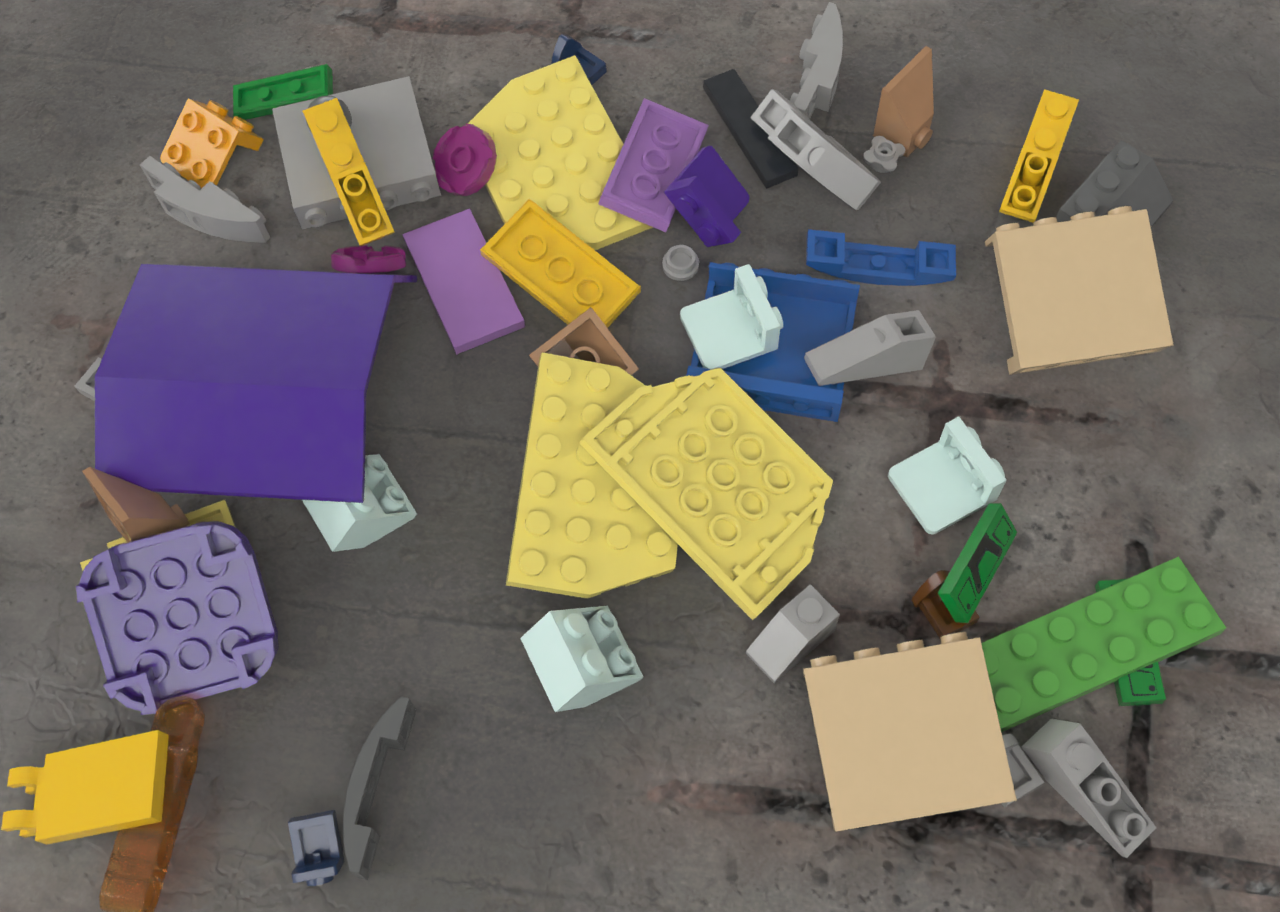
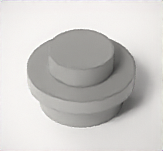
[662,245,699,281]

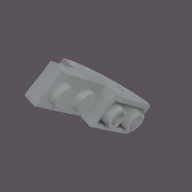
[790,2,843,120]
[750,89,881,210]
[140,156,271,243]

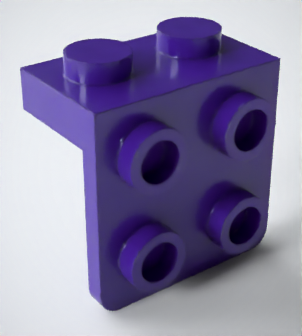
[664,146,750,247]

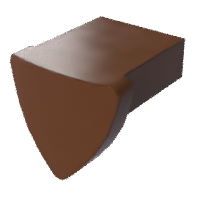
[911,570,980,640]

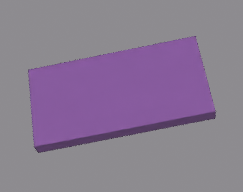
[598,98,709,232]
[402,208,525,355]

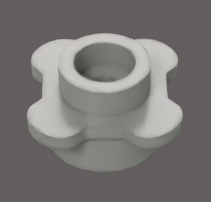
[863,136,905,173]

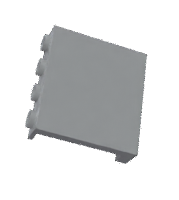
[272,76,441,229]

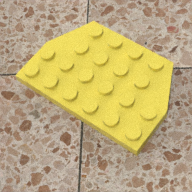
[468,55,653,250]
[506,352,678,598]
[579,368,833,620]

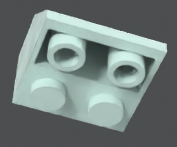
[302,454,417,552]
[520,606,643,712]

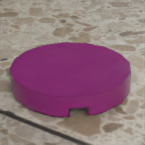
[432,124,497,196]

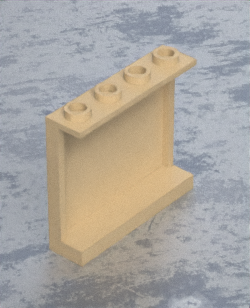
[985,206,1173,375]
[803,632,1017,832]

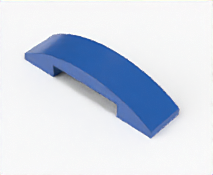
[806,229,956,286]

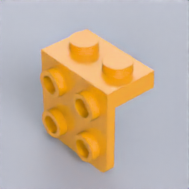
[160,98,264,188]

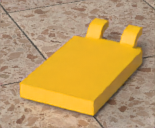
[1,730,169,845]

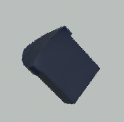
[552,34,607,85]

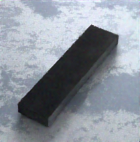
[703,69,799,189]

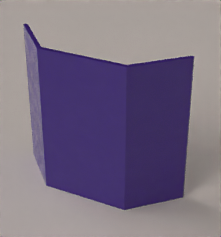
[95,264,418,503]

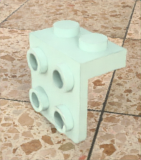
[680,264,783,370]
[888,417,1007,534]

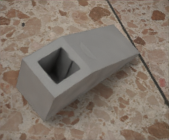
[804,310,936,386]
[1022,719,1156,858]

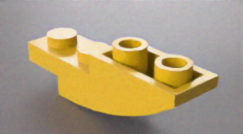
[999,89,1079,223]
[303,98,395,246]

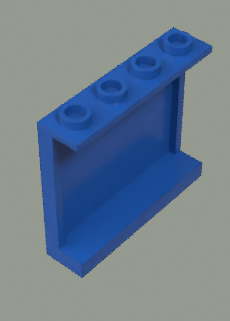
[686,262,860,422]

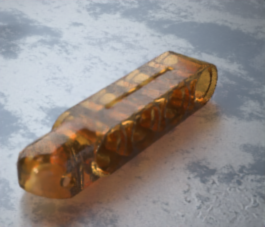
[99,696,205,912]

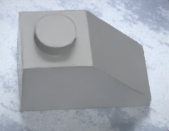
[746,584,840,684]

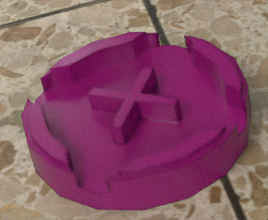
[331,245,406,273]

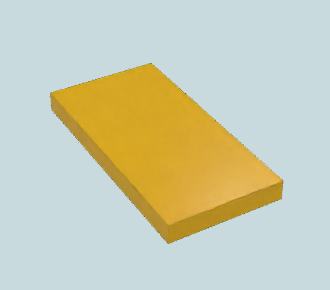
[480,199,641,328]

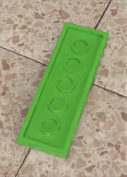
[981,557,1226,732]

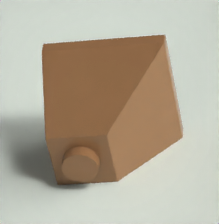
[873,46,934,157]
[529,307,639,375]
[82,467,190,542]

